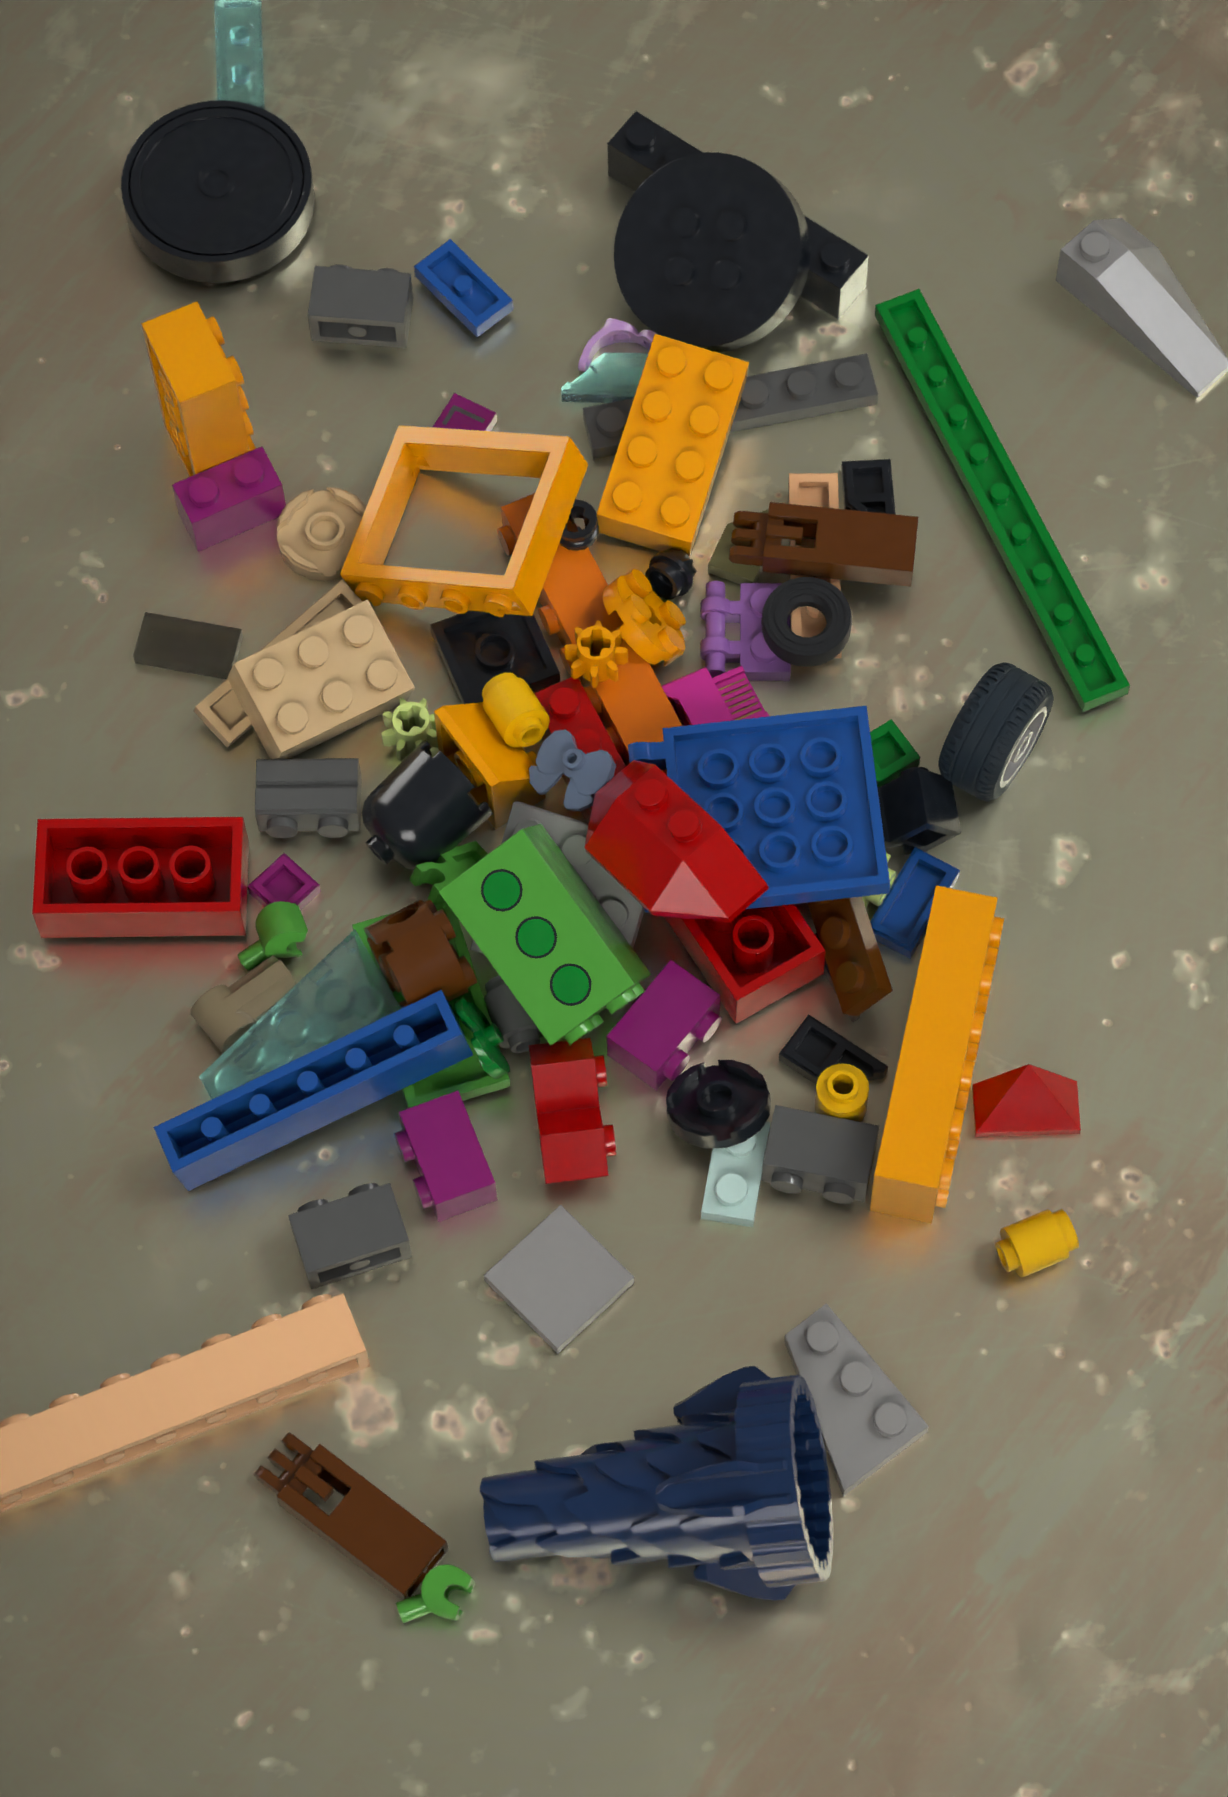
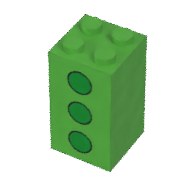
[438,824,651,1045]

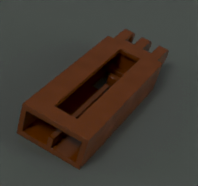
[729,502,919,587]
[254,1432,448,1600]

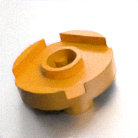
[602,569,686,667]

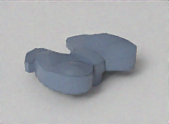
[529,730,616,811]

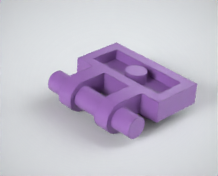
[700,581,790,681]

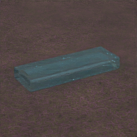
[214,0,266,110]

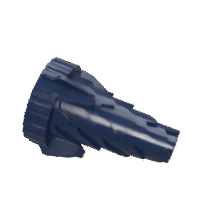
[479,1366,834,1601]

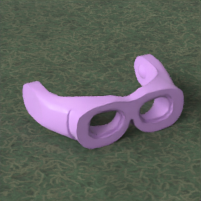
[578,318,657,373]

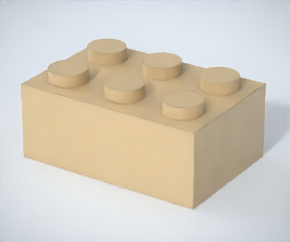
[227,599,415,759]

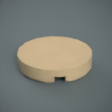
[277,487,367,581]

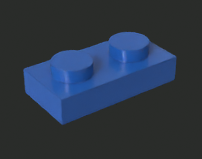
[414,239,514,338]

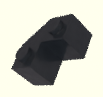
[877,767,961,855]

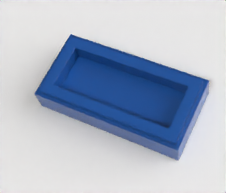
[870,847,960,959]

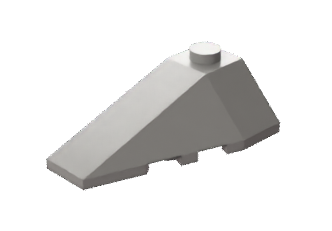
[1056,218,1228,398]

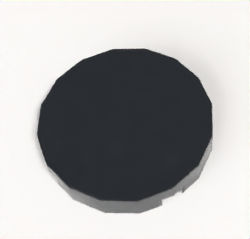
[666,1060,771,1148]

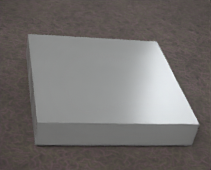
[484,1205,635,1354]

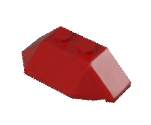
[584,760,769,923]

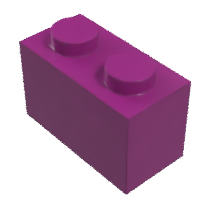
[172,446,286,552]
[606,960,722,1091]
[394,1090,497,1222]

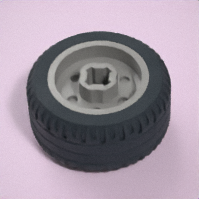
[938,662,1054,801]

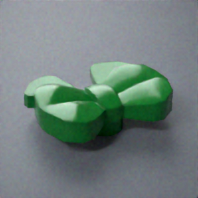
[454,997,510,1079]

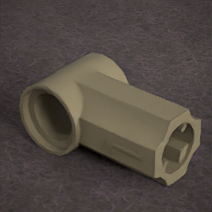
[190,955,301,1054]

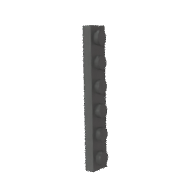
[583,353,878,459]

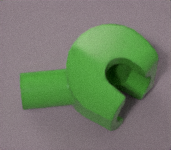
[238,901,308,971]
[396,1564,476,1623]

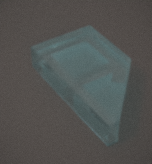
[561,352,648,403]

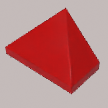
[972,1064,1081,1137]

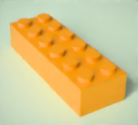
[870,885,1005,1224]

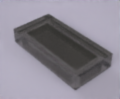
[133,612,243,679]

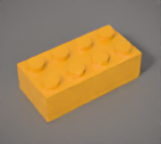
[141,301,256,477]
[596,334,749,558]

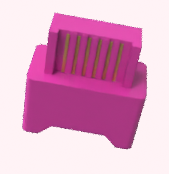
[662,665,769,726]

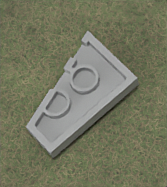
[784,1303,929,1497]

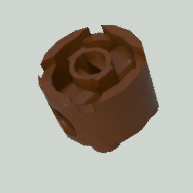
[364,899,477,1008]

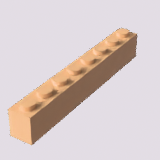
[0,1293,370,1513]

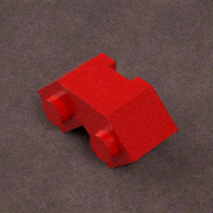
[528,1038,617,1184]

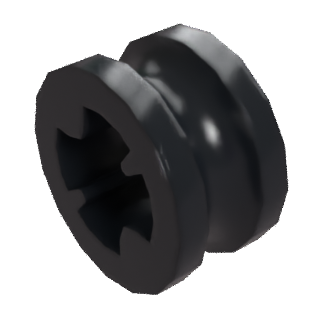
[559,499,599,551]

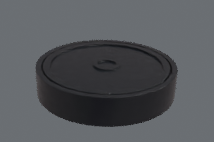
[121,100,315,283]
[614,152,811,352]

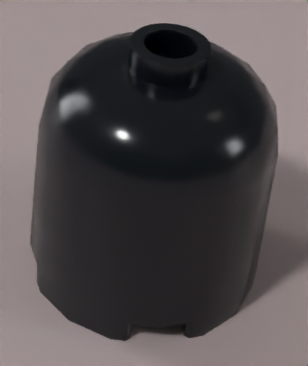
[362,740,493,870]

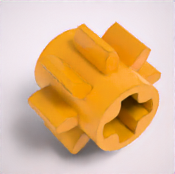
[565,621,628,688]

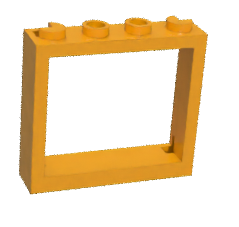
[340,425,589,618]

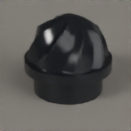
[645,548,697,600]

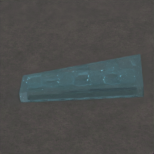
[199,929,402,1099]

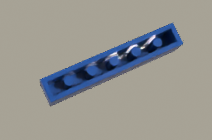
[154,990,473,1191]

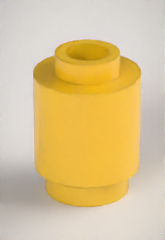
[482,673,550,748]
[815,1064,869,1122]
[995,1209,1079,1278]

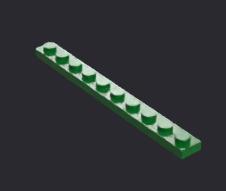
[875,289,1130,712]

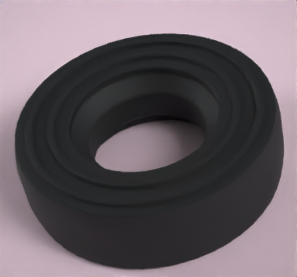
[761,577,852,667]

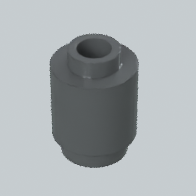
[484,975,543,1053]

